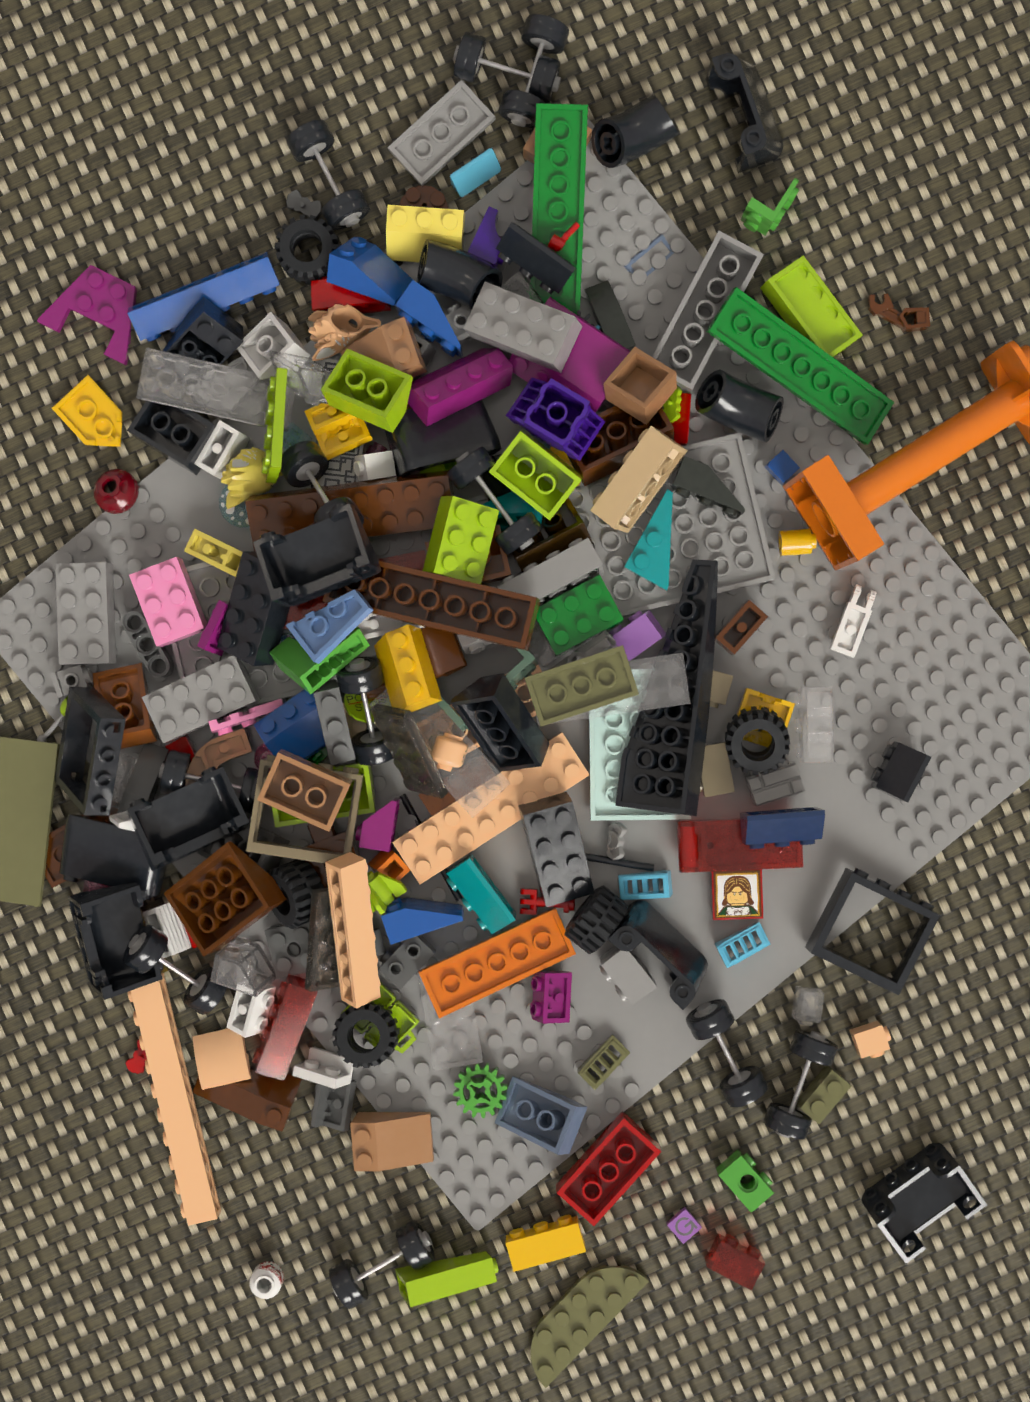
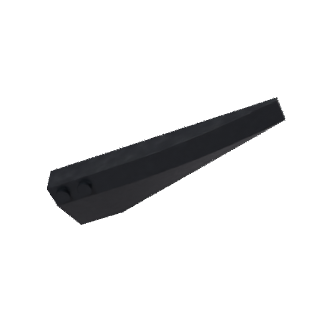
[615,559,718,816]

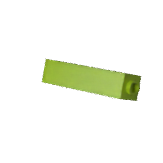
[395,1251,498,1307]

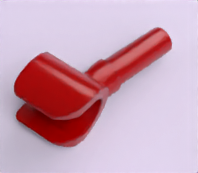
[548,222,580,252]

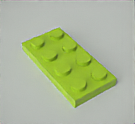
[262,368,287,484]

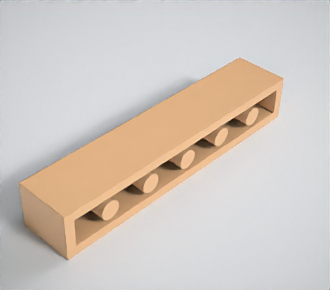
[325,852,381,1009]

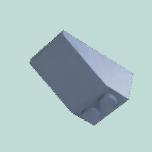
[495,1076,587,1155]

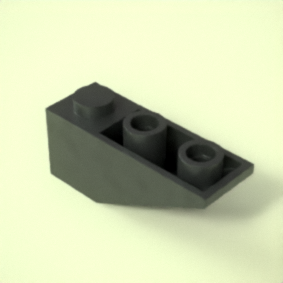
[671,456,745,517]

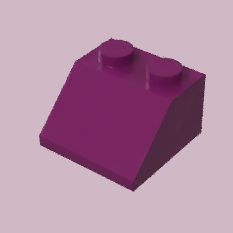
[355,798,401,852]

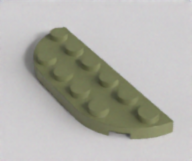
[531,1265,649,1388]

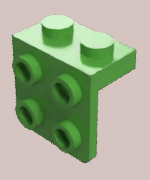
[741,178,800,236]

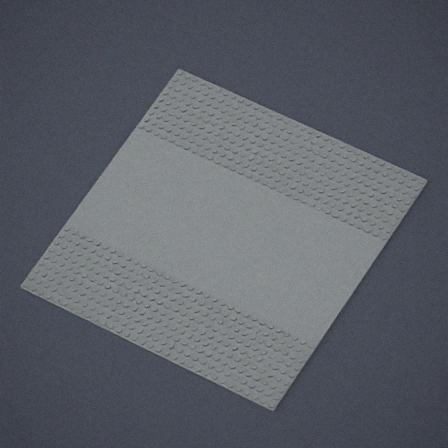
[0,119,1030,1230]

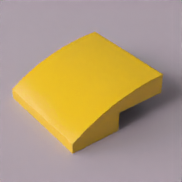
[304,401,373,460]

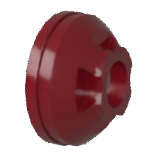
[94,469,139,514]

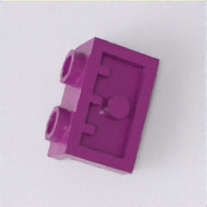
[197,600,229,656]
[530,970,572,1024]

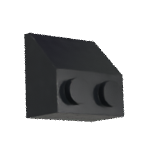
[871,742,931,803]

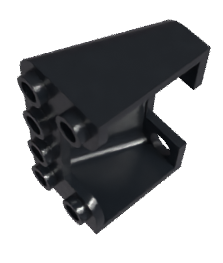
[861,1143,987,1264]

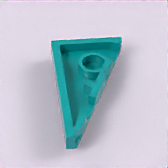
[624,489,673,591]

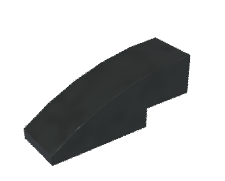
[584,280,636,351]

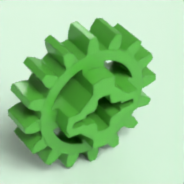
[453,1062,508,1118]

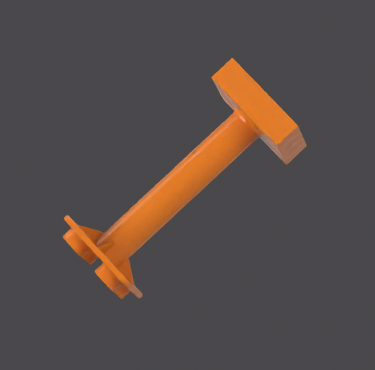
[782,341,1030,571]

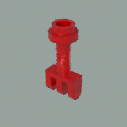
[519,888,575,915]

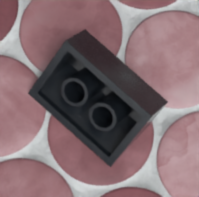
[495,222,576,295]

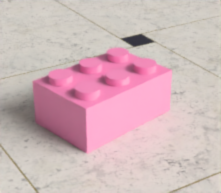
[129,557,207,647]

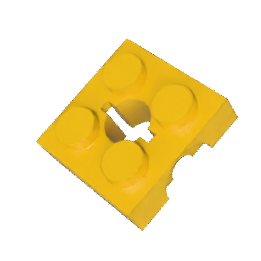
[737,688,795,748]

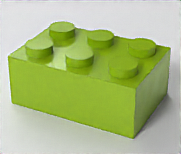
[423,496,499,584]

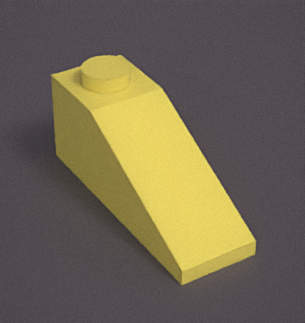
[184,528,243,577]

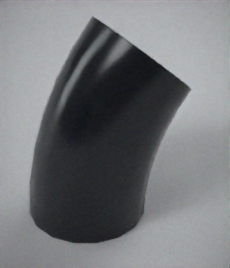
[591,93,679,168]
[417,239,503,310]
[695,369,784,443]

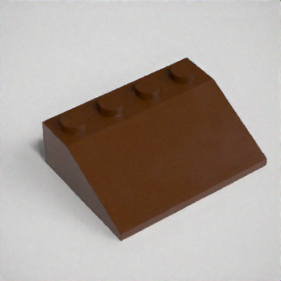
[164,841,286,957]

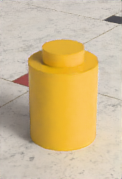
[778,529,817,556]

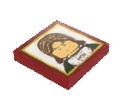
[711,867,763,920]

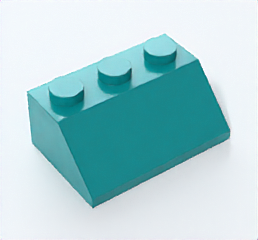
[446,853,516,934]

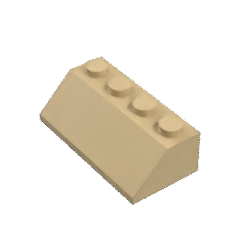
[590,426,688,533]

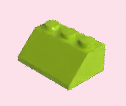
[321,349,413,433]
[489,429,583,520]

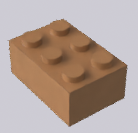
[257,749,352,832]

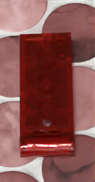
[677,818,803,873]

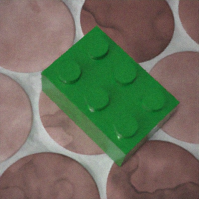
[536,574,624,657]

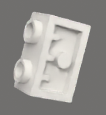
[293,1047,353,1089]

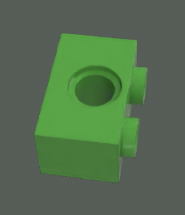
[716,1149,774,1213]

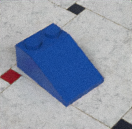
[327,237,413,306]
[381,896,464,945]

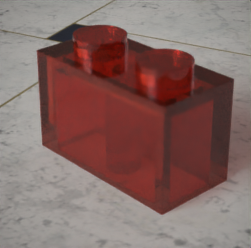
[705,1233,765,1290]

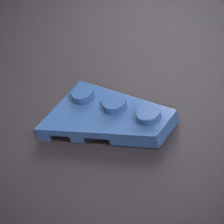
[286,589,374,664]

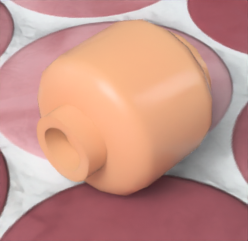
[431,732,468,772]

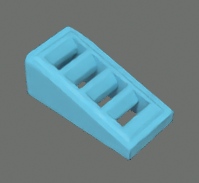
[618,870,673,900]
[714,921,770,968]

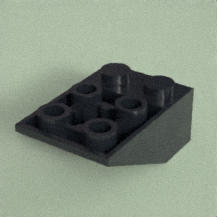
[156,297,244,386]

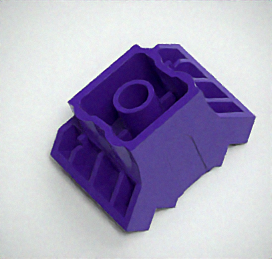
[506,378,605,461]

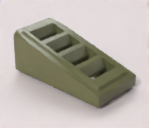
[577,1034,630,1090]

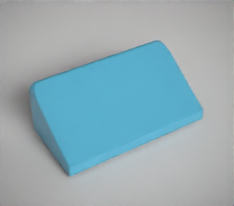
[450,148,501,197]

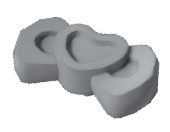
[606,822,627,860]

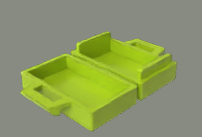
[341,981,420,1054]

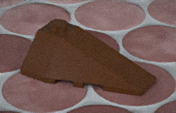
[193,1069,302,1132]

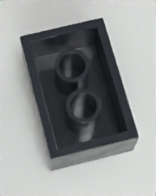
[127,388,216,476]

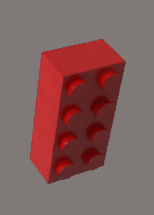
[556,1111,661,1226]

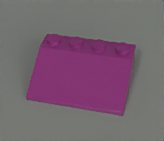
[509,297,631,414]

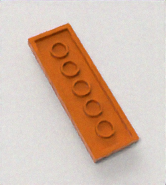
[418,908,576,1019]

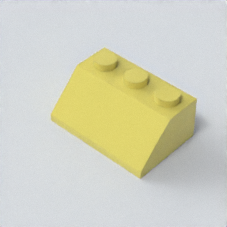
[386,205,465,263]

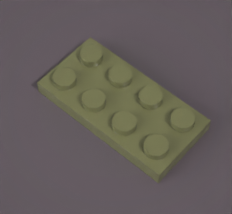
[525,645,639,727]

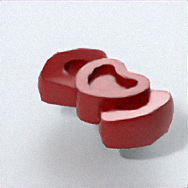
[125,1039,147,1074]

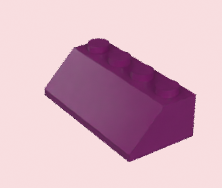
[408,348,513,427]

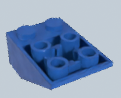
[395,280,463,358]

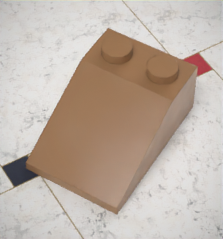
[341,317,427,377]
[350,1112,434,1171]

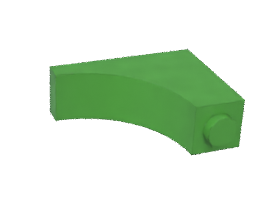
[269,627,370,694]

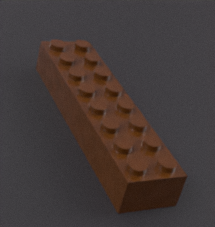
[245,470,454,551]
[323,561,540,651]

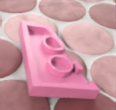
[208,699,283,736]

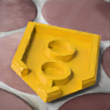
[52,375,122,447]

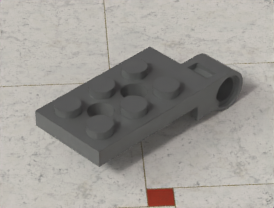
[265,914,386,979]

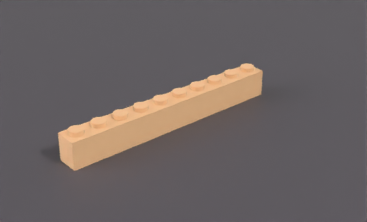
[127,973,221,1226]

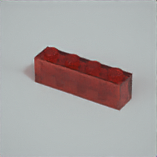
[252,974,318,1081]

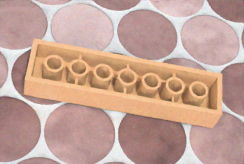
[392,732,590,884]

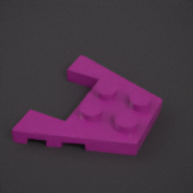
[37,265,137,366]

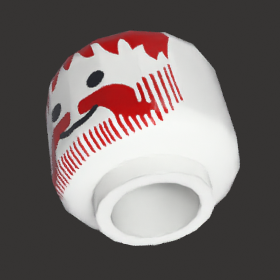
[249,1261,284,1299]

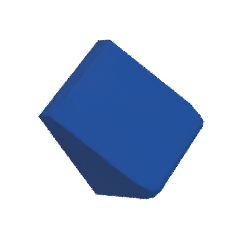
[765,450,800,485]

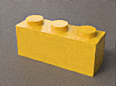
[506,1215,586,1272]

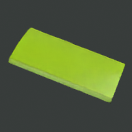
[760,255,863,358]

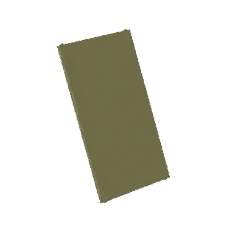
[0,736,60,907]

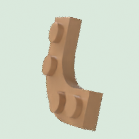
[186,728,252,786]

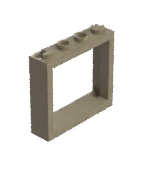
[246,755,364,863]

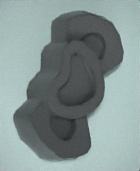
[286,190,322,218]

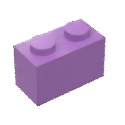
[609,610,666,661]

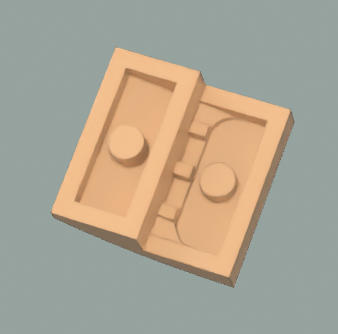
[192,1028,251,1090]

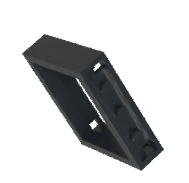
[55,687,126,815]
[805,868,940,995]

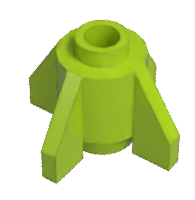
[367,871,407,915]

